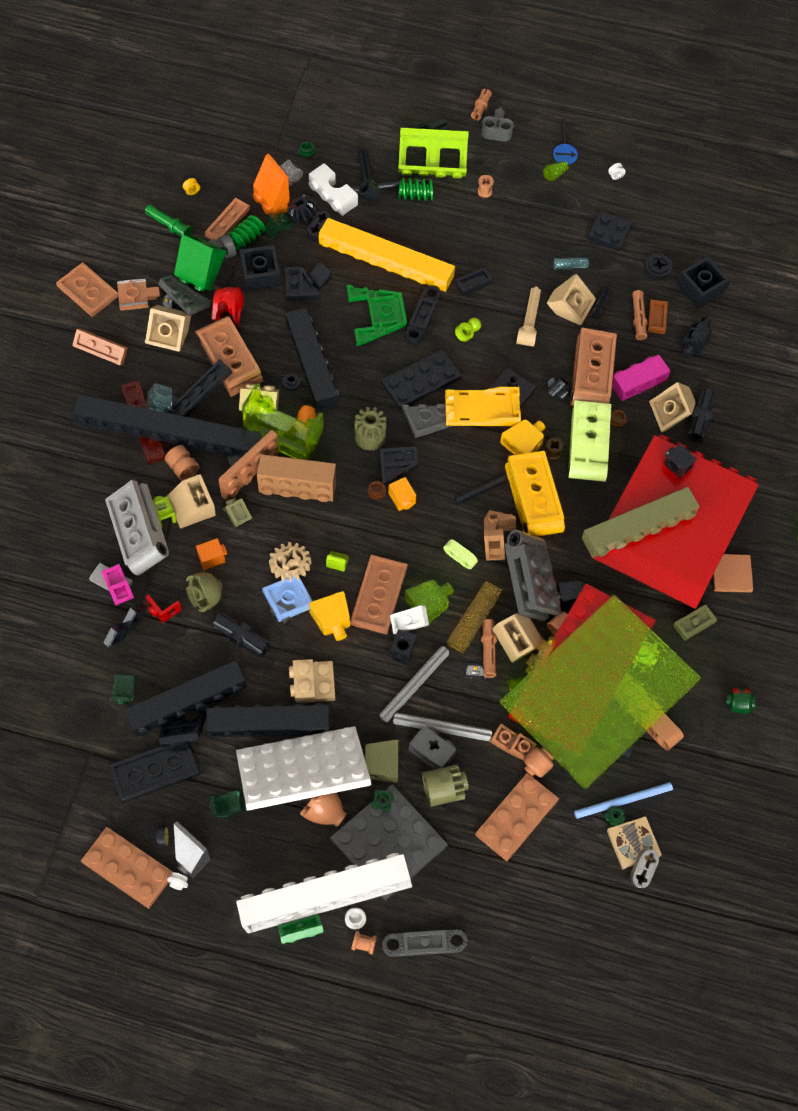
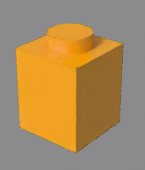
[388,477,416,511]

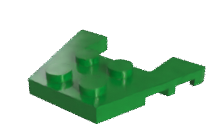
[347,285,407,346]

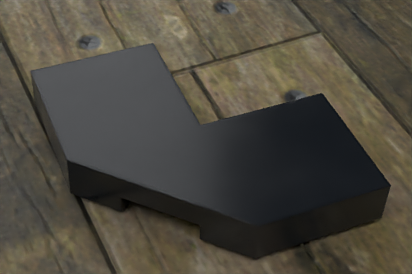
[103,603,147,647]

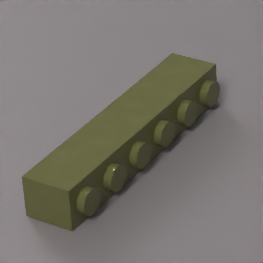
[582,487,699,558]

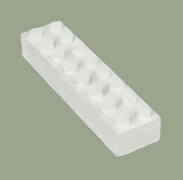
[236,853,412,933]

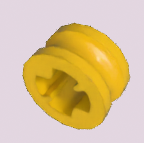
[183,178,200,195]

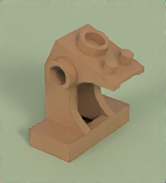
[484,510,516,561]

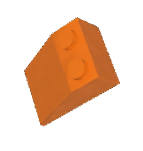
[253,154,290,219]

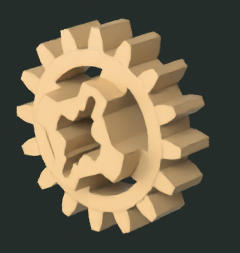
[269,542,311,582]

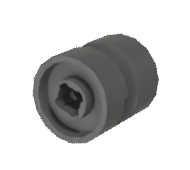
[207,234,236,259]

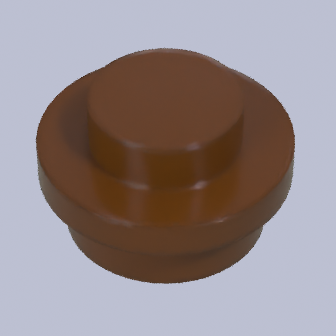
[610,410,627,427]
[367,481,386,499]

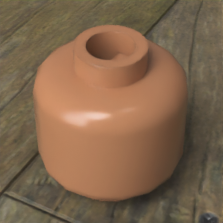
[524,747,554,777]

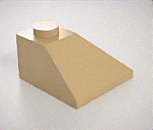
[547,274,596,325]
[649,382,695,432]

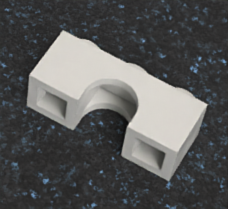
[309,163,358,216]

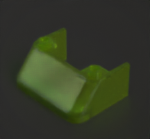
[242,383,323,461]

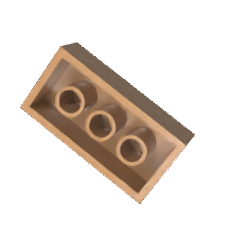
[257,455,336,502]

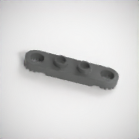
[382,929,468,957]

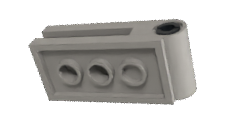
[105,480,169,575]

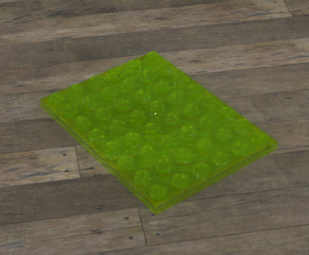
[500,595,701,789]

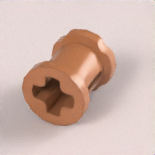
[478,175,494,198]
[351,931,377,955]

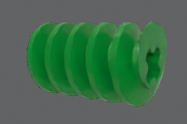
[399,178,433,201]
[228,215,266,250]

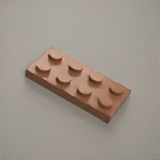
[219,430,279,501]
[475,773,559,861]
[81,827,173,909]

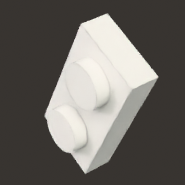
[390,606,429,634]

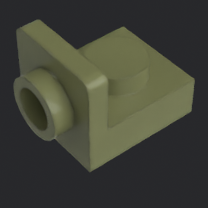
[223,498,252,527]

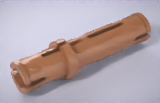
[632,290,647,340]
[481,619,497,678]

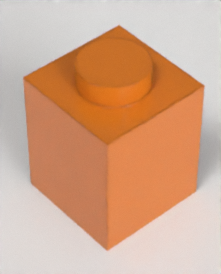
[196,538,227,570]

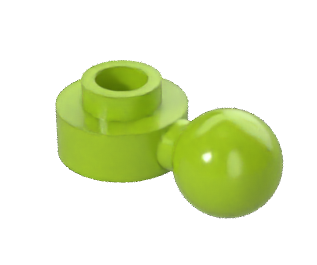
[455,318,481,342]

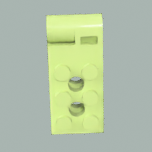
[568,400,611,482]

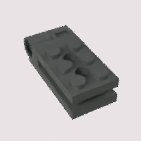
[504,530,561,622]

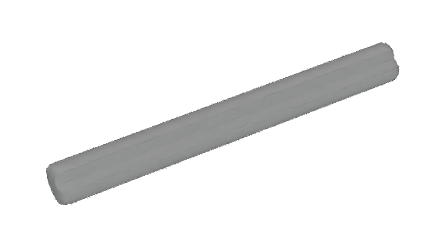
[380,646,449,722]
[393,713,492,741]

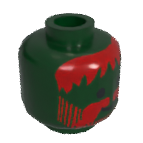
[726,687,756,714]

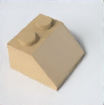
[145,305,191,352]

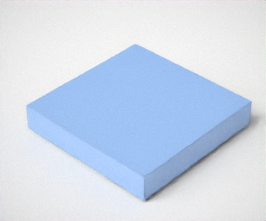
[262,577,313,622]

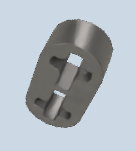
[630,849,659,888]

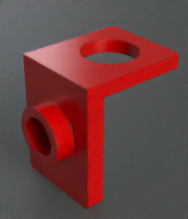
[146,595,182,623]

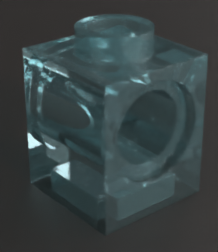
[147,383,172,413]

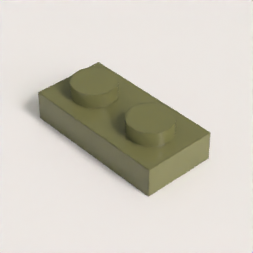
[673,604,717,641]

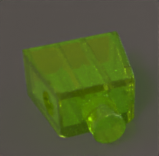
[405,580,454,627]

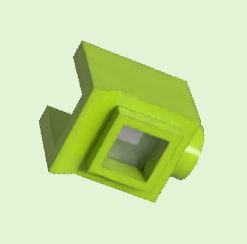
[153,496,177,528]

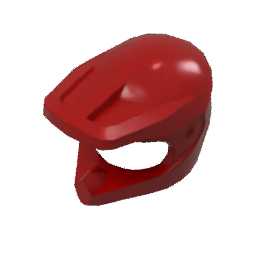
[212,287,244,327]

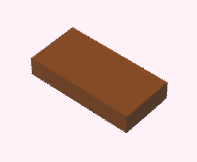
[647,299,668,334]

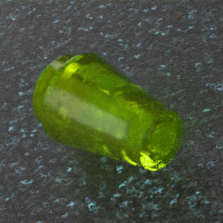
[543,161,568,181]

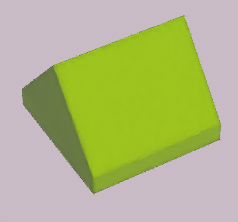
[326,551,349,572]

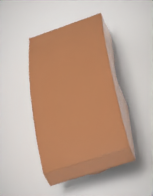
[489,724,537,760]

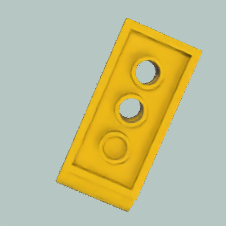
[505,451,565,537]

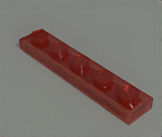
[121,381,165,464]

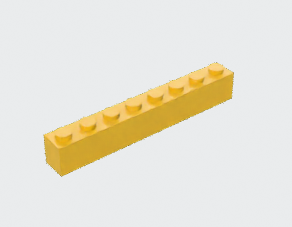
[319,218,455,292]

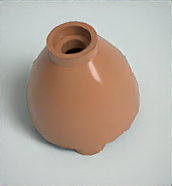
[300,792,347,827]

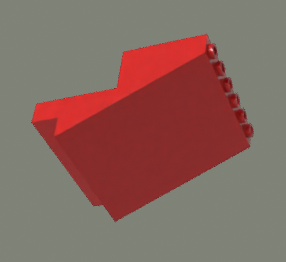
[591,434,759,609]

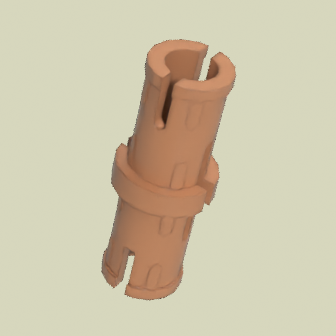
[471,89,492,120]

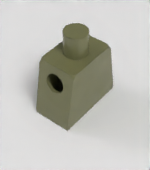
[364,740,398,783]

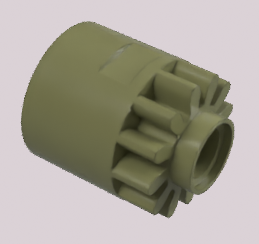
[354,407,386,450]
[422,764,469,807]

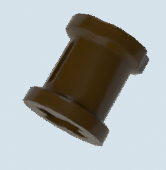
[545,438,563,461]

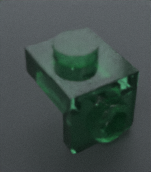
[264,213,294,239]
[111,674,136,705]
[210,790,245,819]

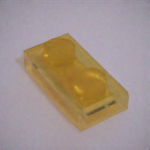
[525,636,557,676]

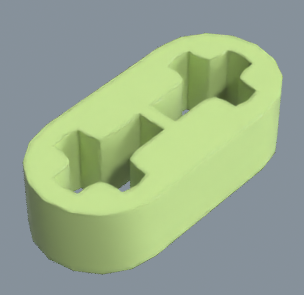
[443,539,478,569]

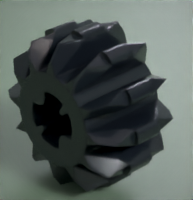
[287,194,317,224]

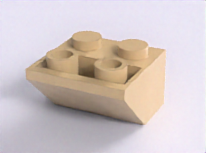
[167,474,216,529]
[492,613,545,663]

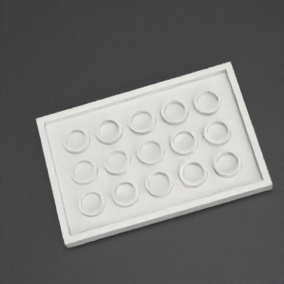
[236,726,371,811]

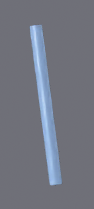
[574,782,673,819]

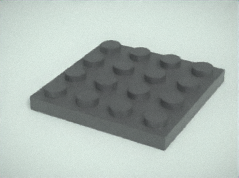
[330,784,448,901]

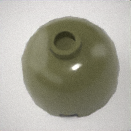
[186,572,223,612]

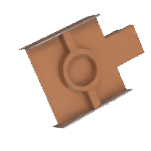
[117,279,160,311]

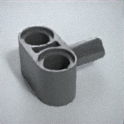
[481,108,514,141]

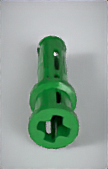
[145,204,193,237]

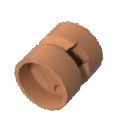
[165,445,199,481]

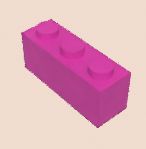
[612,355,670,401]

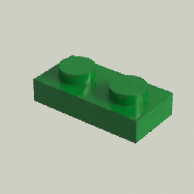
[277,914,324,944]

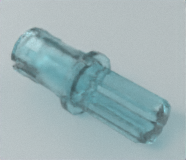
[553,256,589,270]

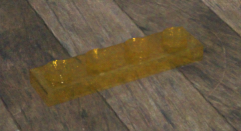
[447,581,502,654]

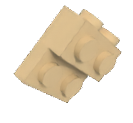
[289,659,335,703]

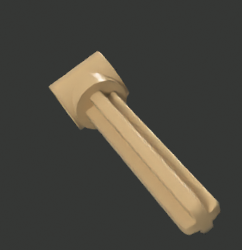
[516,286,541,347]

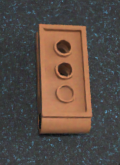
[195,316,263,397]
[570,328,617,406]

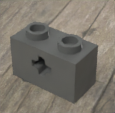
[409,726,457,769]

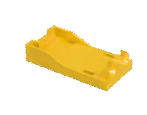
[445,387,521,426]

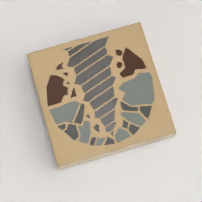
[607,816,662,869]

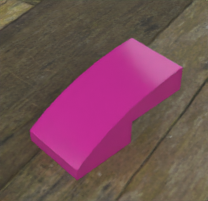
[101,564,134,605]

